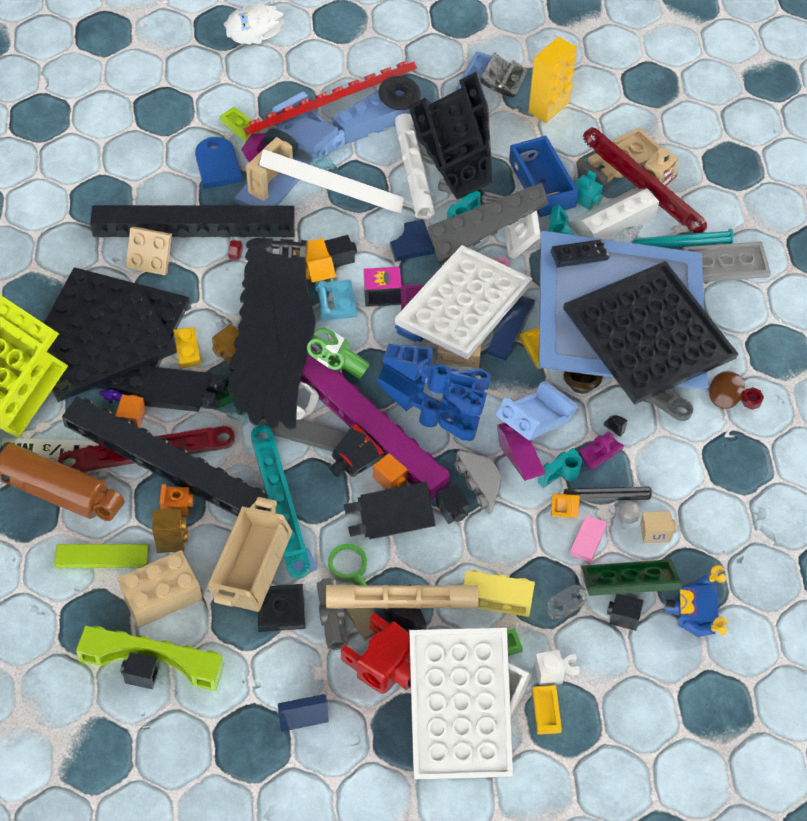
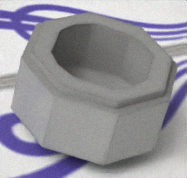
[618,500,641,524]

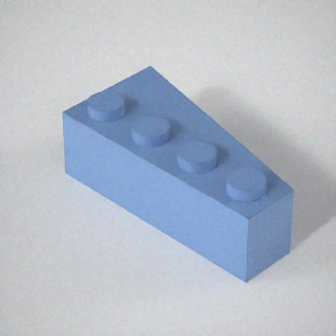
[332,90,411,144]

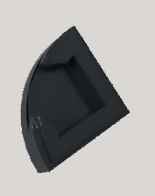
[603,415,628,437]

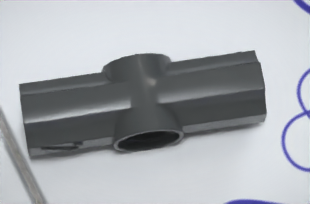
[316,578,348,650]

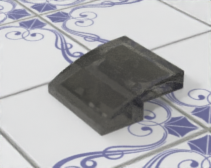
[479,52,528,98]

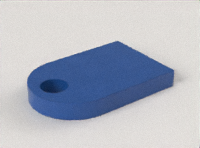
[195,137,242,189]

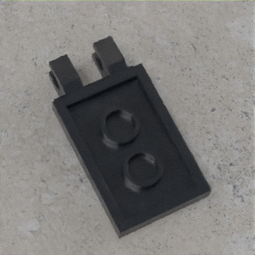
[140,367,227,412]
[344,482,436,540]

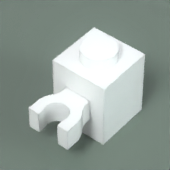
[534,650,580,686]

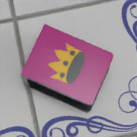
[363,267,402,307]

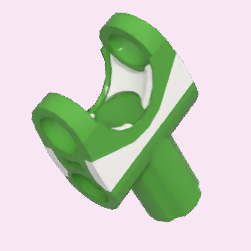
[307,328,370,379]

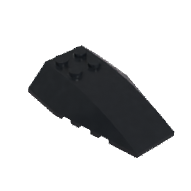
[408,72,493,200]

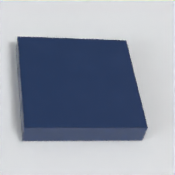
[277,694,329,732]

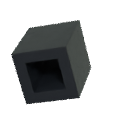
[325,235,357,268]
[436,483,469,524]
[607,594,644,631]
[120,652,160,689]

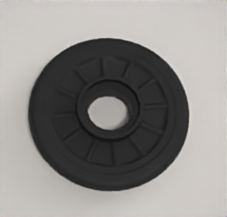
[378,76,421,110]

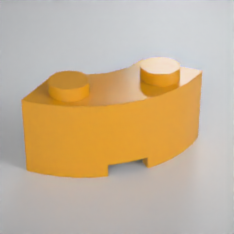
[295,238,336,283]

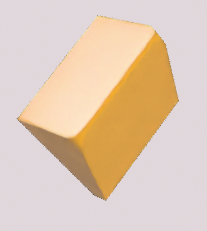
[551,493,580,518]

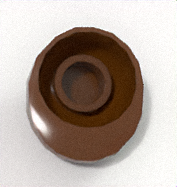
[709,371,745,409]

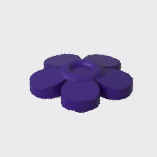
[99,389,124,403]

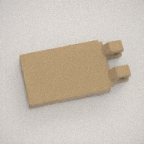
[588,128,662,183]

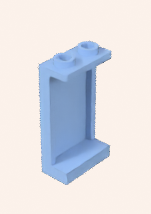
[272,91,345,162]
[496,381,578,441]

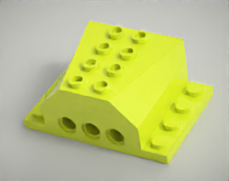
[0,295,68,438]

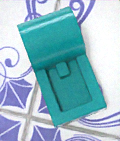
[447,191,481,219]
[548,205,574,235]
[538,448,582,489]

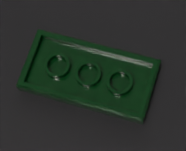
[581,559,682,596]

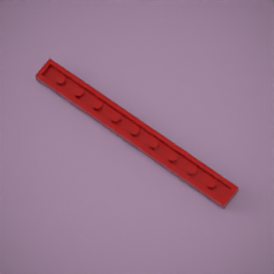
[243,60,417,136]

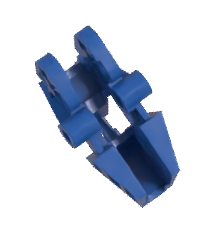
[377,344,491,441]

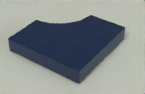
[390,219,434,262]

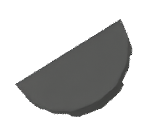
[576,159,608,185]

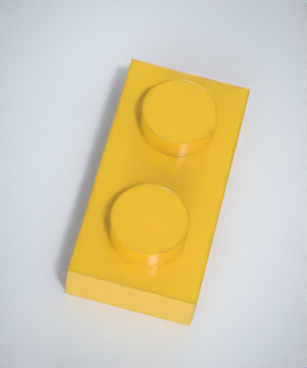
[174,327,201,368]

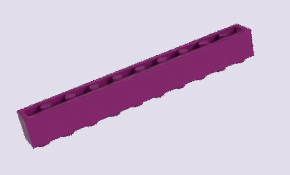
[300,346,450,501]

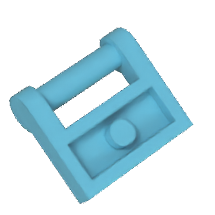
[315,280,357,321]

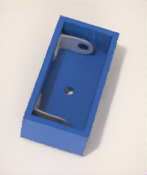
[509,135,579,217]

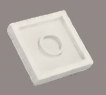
[504,211,541,259]

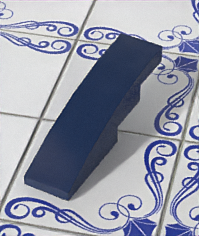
[487,296,535,361]

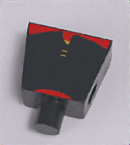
[329,423,385,477]

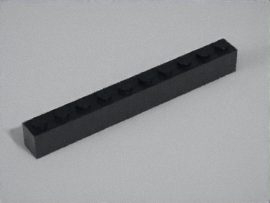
[90,205,295,238]
[62,396,268,517]

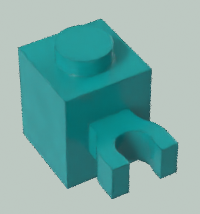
[575,171,603,210]

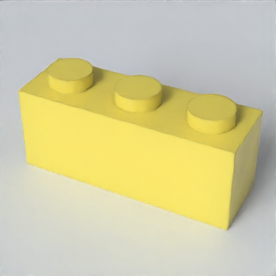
[463,570,535,617]

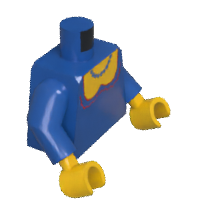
[664,565,729,637]

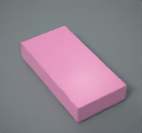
[570,515,607,563]

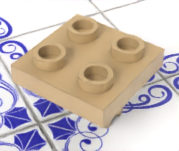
[126,227,172,275]

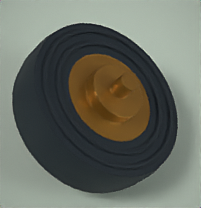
[263,129,298,156]

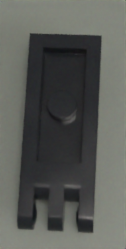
[551,239,610,268]

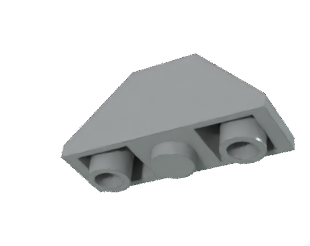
[455,451,502,514]

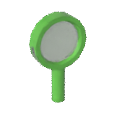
[328,544,367,586]

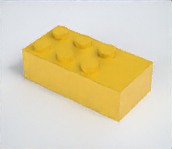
[528,36,577,123]

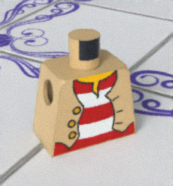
[644,148,679,186]

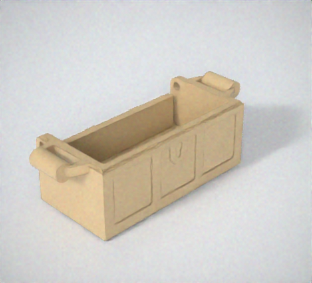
[207,497,293,612]

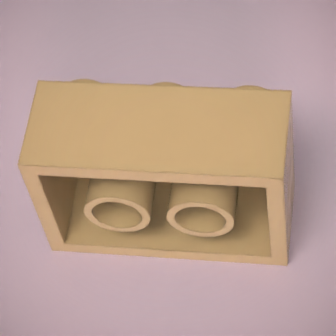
[117,550,202,628]

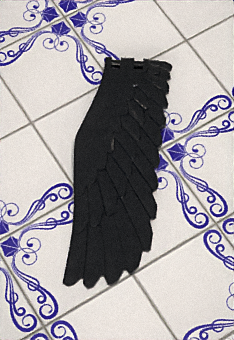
[227,238,316,430]

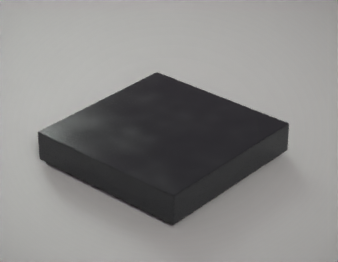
[258,584,305,632]

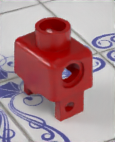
[341,613,411,694]

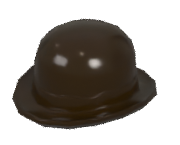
[563,371,603,394]

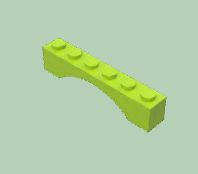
[76,626,224,691]

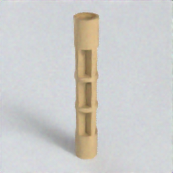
[326,585,478,609]

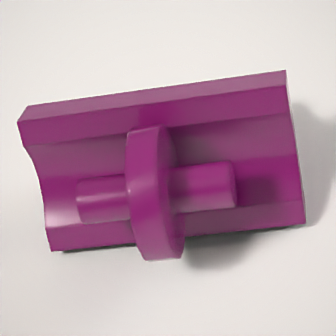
[579,432,624,471]

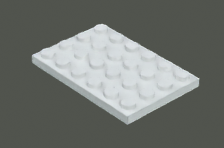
[395,245,532,359]
[409,628,513,779]

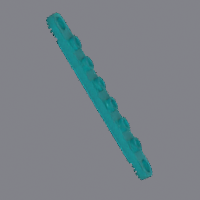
[251,425,310,579]

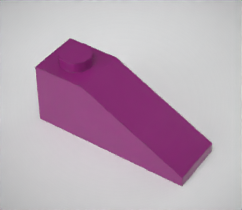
[497,422,545,481]

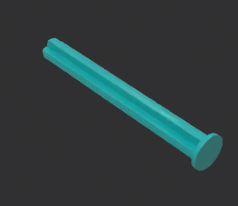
[632,229,734,248]

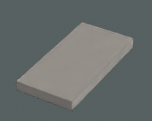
[682,241,771,282]

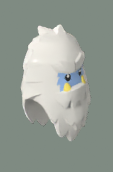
[224,4,285,45]

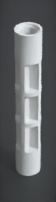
[394,113,435,220]

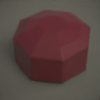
[228,240,243,260]
[741,387,764,410]

